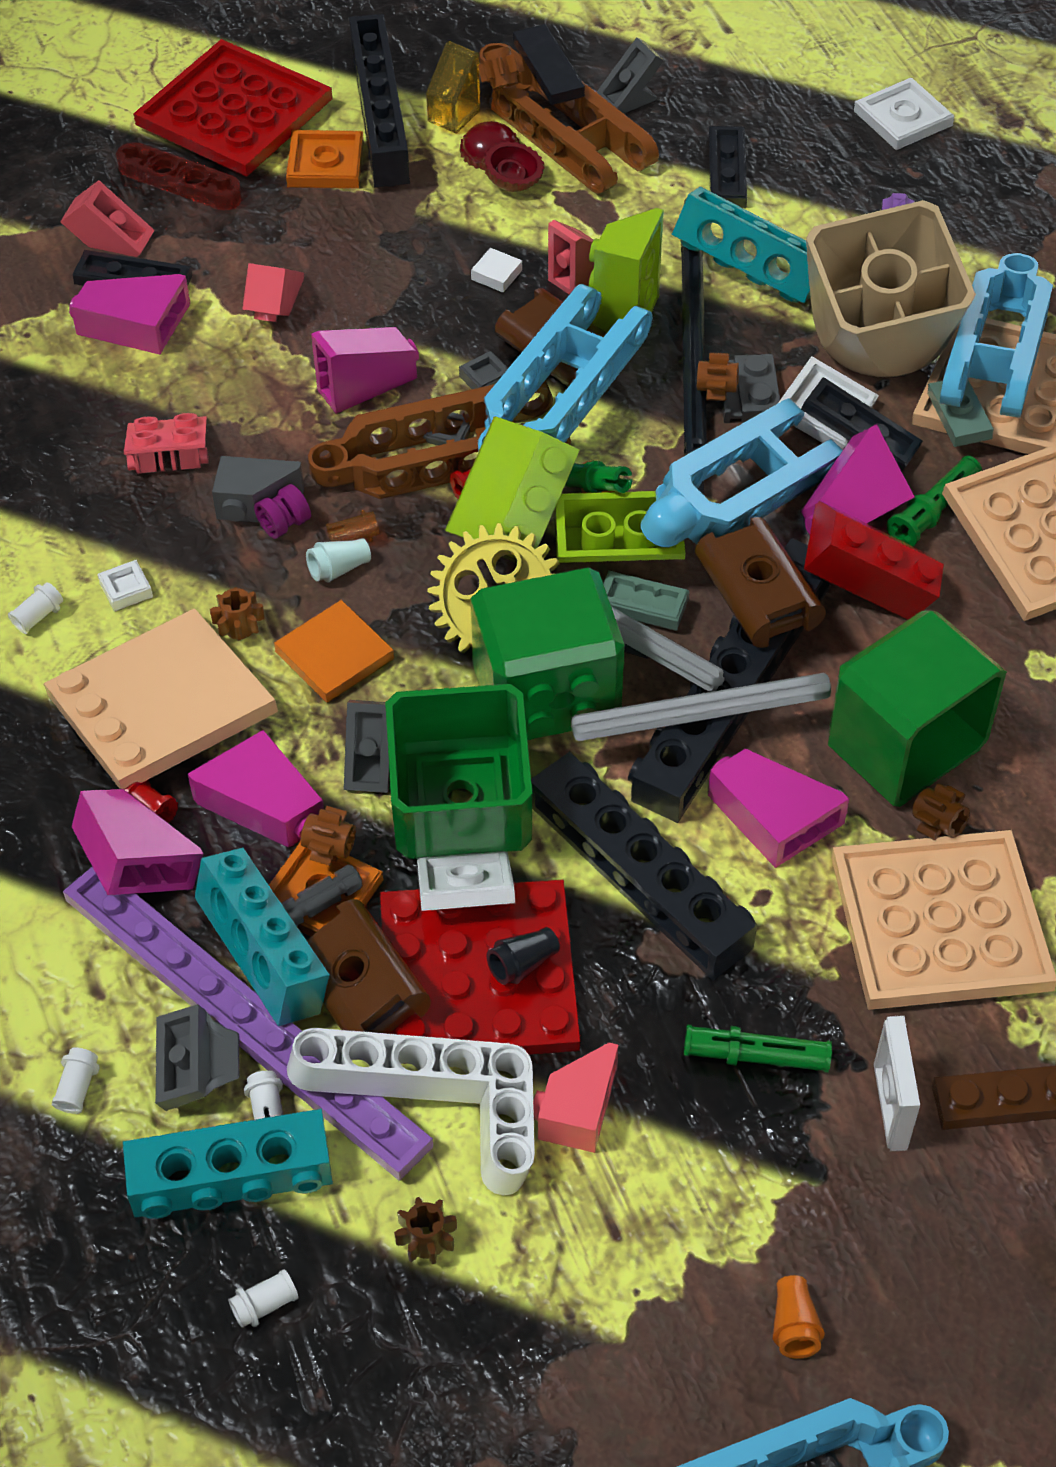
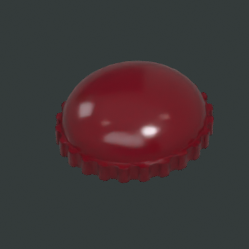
[460,121,521,170]
[482,141,545,192]

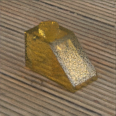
[426,41,480,134]

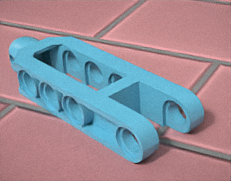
[940,253,1053,418]
[478,284,653,452]
[641,398,843,547]
[677,1398,949,1467]

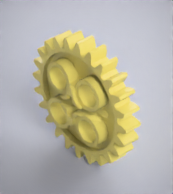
[427,523,560,653]

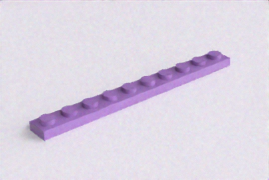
[63,867,433,1181]

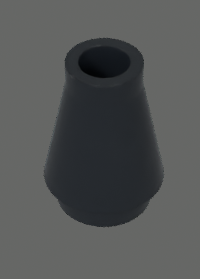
[486,927,560,985]

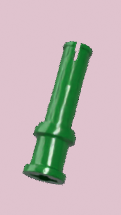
[886,456,983,546]

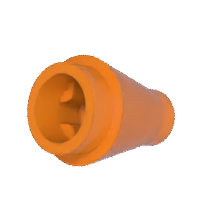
[773,1275,825,1359]

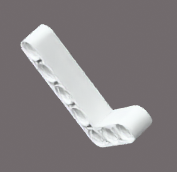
[287,1028,535,1195]

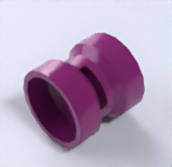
[254,484,311,539]

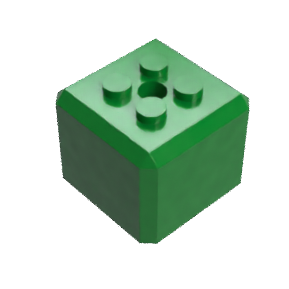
[471,567,625,740]
[828,610,1007,807]
[385,684,532,859]

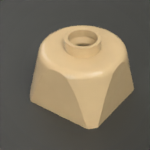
[806,200,976,377]

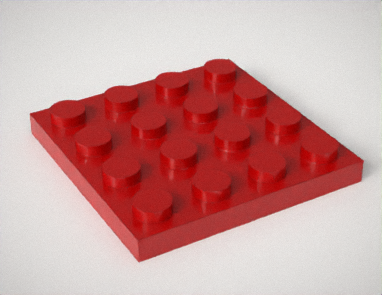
[133,39,333,177]
[380,879,580,1064]

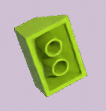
[589,208,664,333]
[445,416,580,564]
[555,491,685,563]

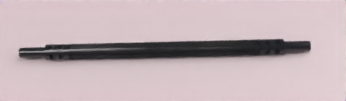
[681,198,707,496]

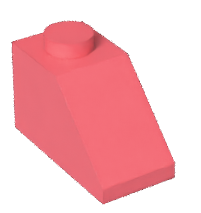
[60,180,155,257]
[548,220,594,295]
[243,263,304,322]
[533,1043,619,1153]

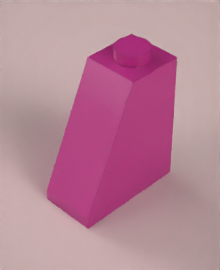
[69,274,191,355]
[311,327,419,414]
[801,424,914,535]
[188,730,324,848]
[708,749,849,868]
[72,789,203,895]

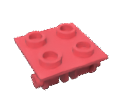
[124,413,209,474]

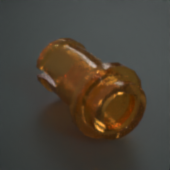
[325,510,380,542]

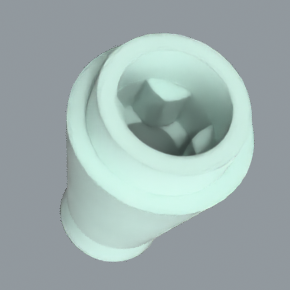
[306,538,371,582]

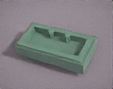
[927,380,994,447]
[603,571,689,630]

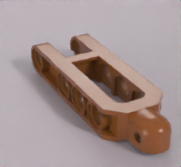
[479,43,659,194]
[308,381,571,499]

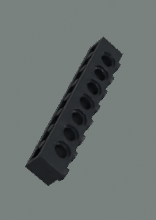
[628,538,832,823]

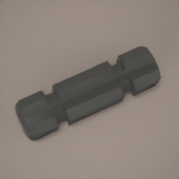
[281,865,363,926]

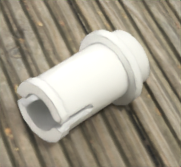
[8,582,63,634]
[52,1048,100,1114]
[244,1070,283,1120]
[228,1269,299,1328]

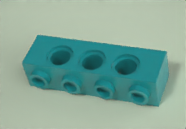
[671,186,811,303]
[195,848,329,1026]
[123,1109,333,1219]

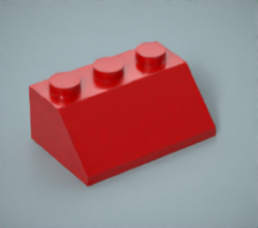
[804,501,944,620]

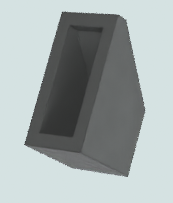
[212,456,304,522]

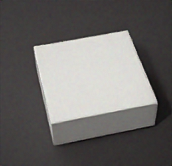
[471,248,522,293]
[97,560,153,612]

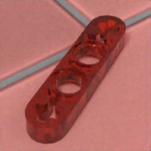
[116,142,242,210]

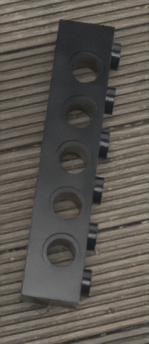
[349,14,410,188]
[531,751,757,981]

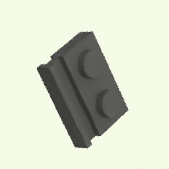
[721,354,780,423]

